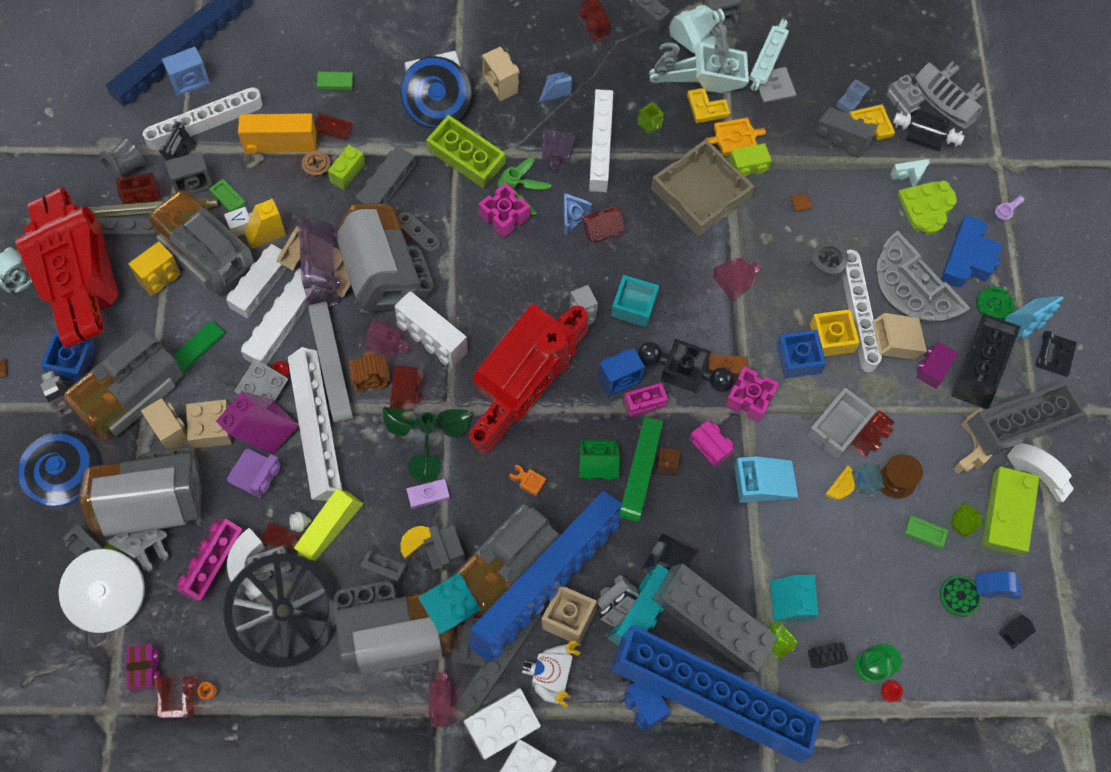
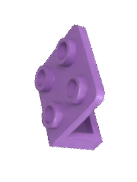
[227,449,281,498]

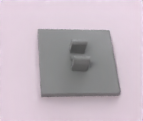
[758,67,796,103]

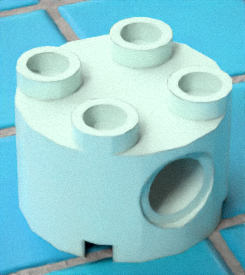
[0,247,32,293]

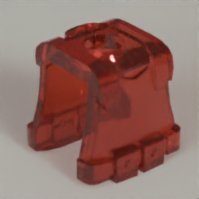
[154,676,197,718]

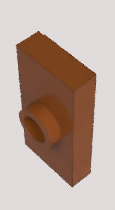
[708,354,747,376]

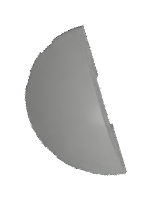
[876,231,970,321]

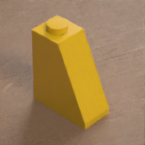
[245,199,286,249]

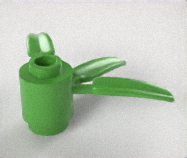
[497,157,552,215]

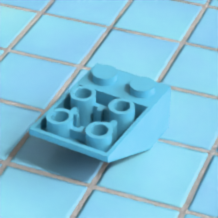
[1005,296,1064,341]
[734,457,798,503]

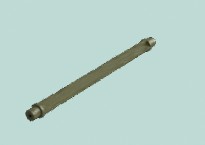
[88,198,218,217]

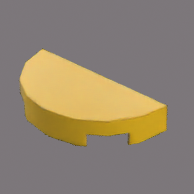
[825,465,856,500]
[400,526,431,560]

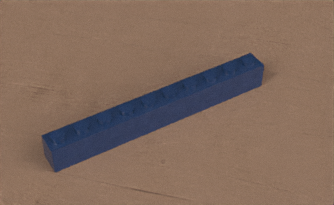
[106,0,252,107]

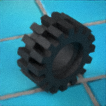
[807,642,849,669]

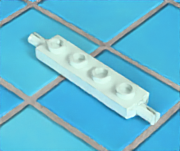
[749,19,789,91]

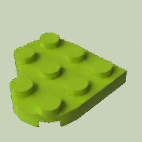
[897,181,957,235]

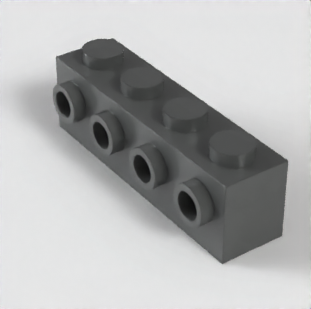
[356,146,416,214]

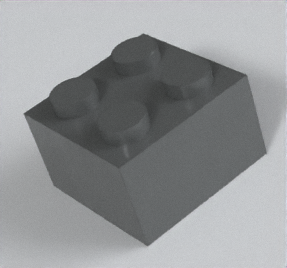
[165,151,213,199]

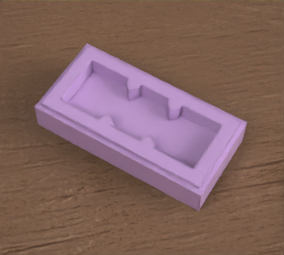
[407,479,450,509]

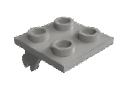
[108,529,169,572]

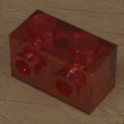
[579,0,611,40]
[116,172,160,205]
[581,206,625,242]
[390,365,421,410]
[851,410,894,457]

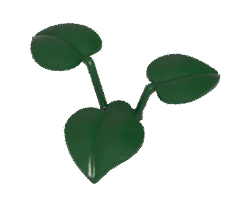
[383,407,472,484]

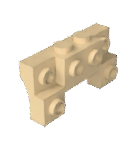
[276,226,351,298]

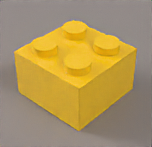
[128,242,181,296]
[810,309,860,357]

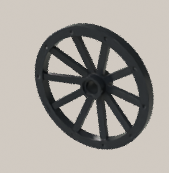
[223,553,336,668]

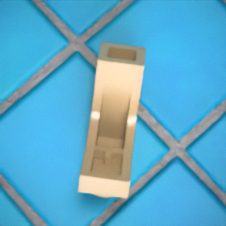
[954,408,992,475]

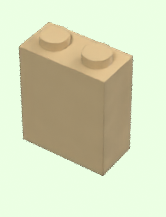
[872,313,927,360]

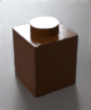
[656,448,680,477]

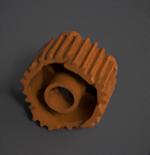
[348,352,391,392]

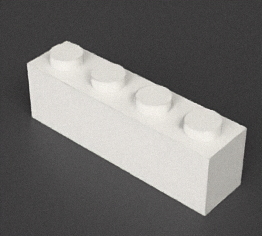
[226,244,288,319]

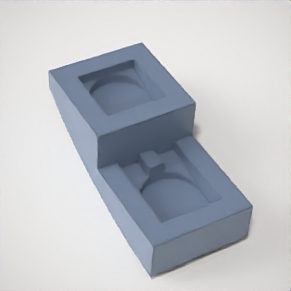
[836,80,870,114]

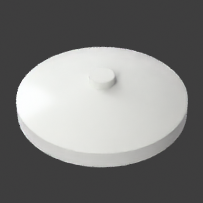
[59,549,145,633]

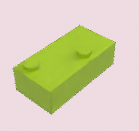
[426,115,505,189]
[982,467,1040,556]

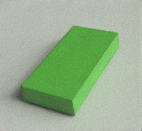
[317,72,353,90]
[209,179,247,212]
[903,515,949,549]

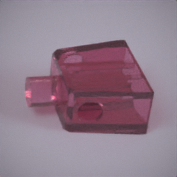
[712,258,760,302]
[364,318,410,357]
[429,673,452,727]

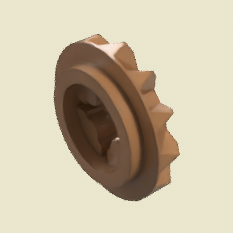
[301,151,331,177]

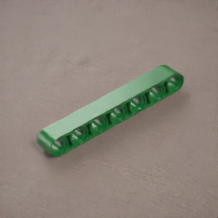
[619,416,663,523]

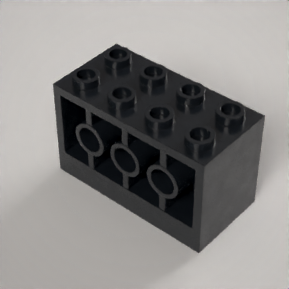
[951,313,1021,409]

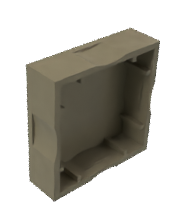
[651,139,755,237]

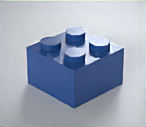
[776,330,826,378]
[41,332,97,383]
[598,348,645,397]
[623,683,671,732]

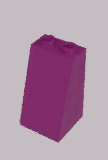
[216,391,299,454]

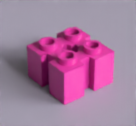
[478,183,530,238]
[725,366,779,423]

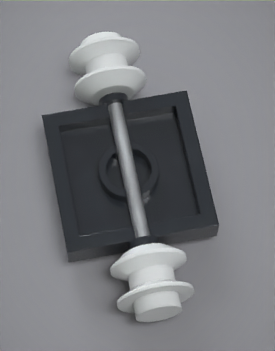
[893,109,964,151]

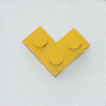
[687,88,731,123]
[849,104,895,140]

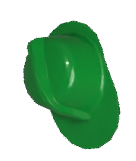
[855,643,902,683]

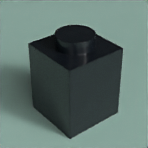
[998,614,1037,650]

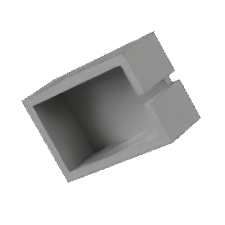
[806,388,876,460]

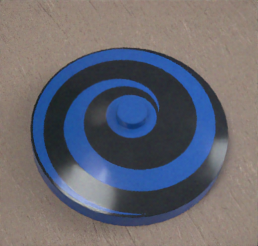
[400,56,471,128]
[17,431,100,508]

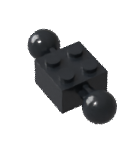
[638,339,734,393]

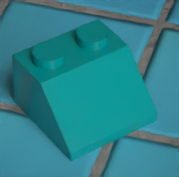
[770,575,818,621]

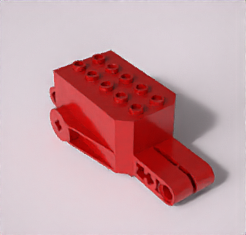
[16,187,118,349]
[469,303,588,454]

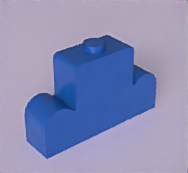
[940,214,1002,288]

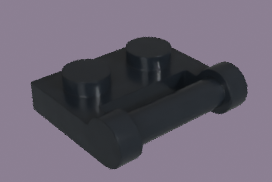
[159,121,195,161]
[1035,331,1077,377]

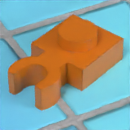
[509,465,546,497]

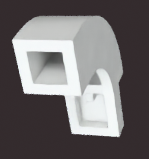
[1007,443,1073,503]
[227,528,265,603]

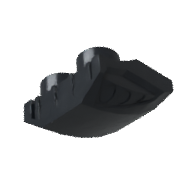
[643,534,698,571]

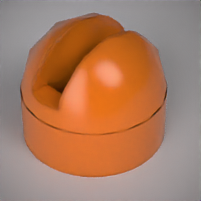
[198,682,217,699]

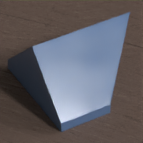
[538,72,572,103]
[563,193,592,236]

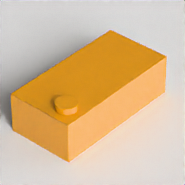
[238,114,317,154]

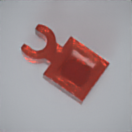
[261,523,300,551]

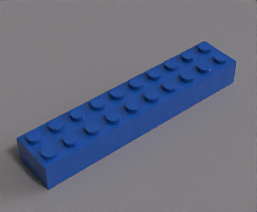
[470,491,622,663]
[611,625,821,763]

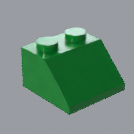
[579,440,620,480]

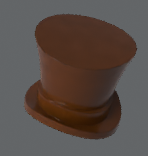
[877,454,923,499]

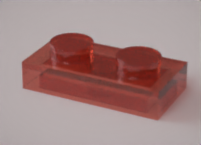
[314,113,353,140]

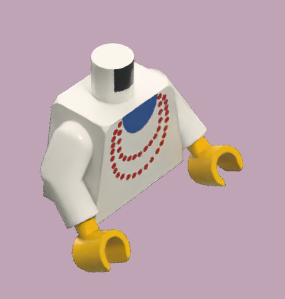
[522,641,581,707]

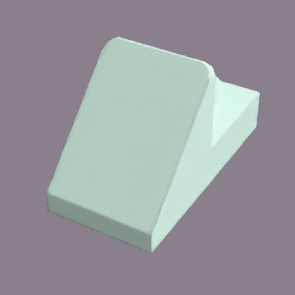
[890,159,930,187]

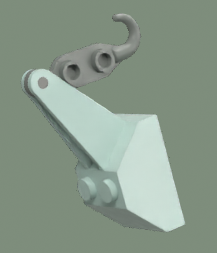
[669,5,733,74]
[649,42,749,93]

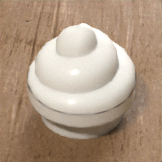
[289,512,311,532]

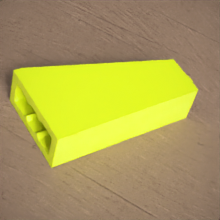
[294,488,364,561]

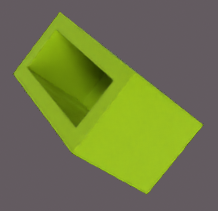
[729,143,771,177]
[327,145,365,190]

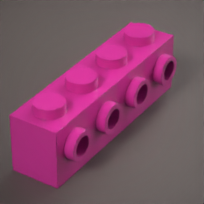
[176,519,242,601]

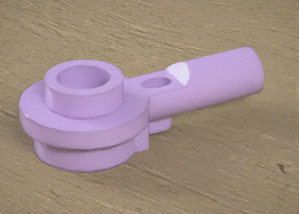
[995,196,1024,221]

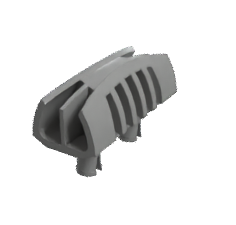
[914,61,985,129]

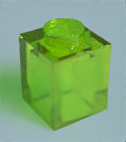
[638,102,664,134]

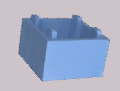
[162,47,210,96]

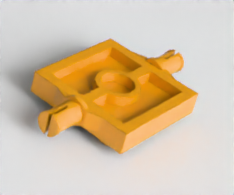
[706,118,766,156]

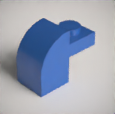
[976,571,1022,599]

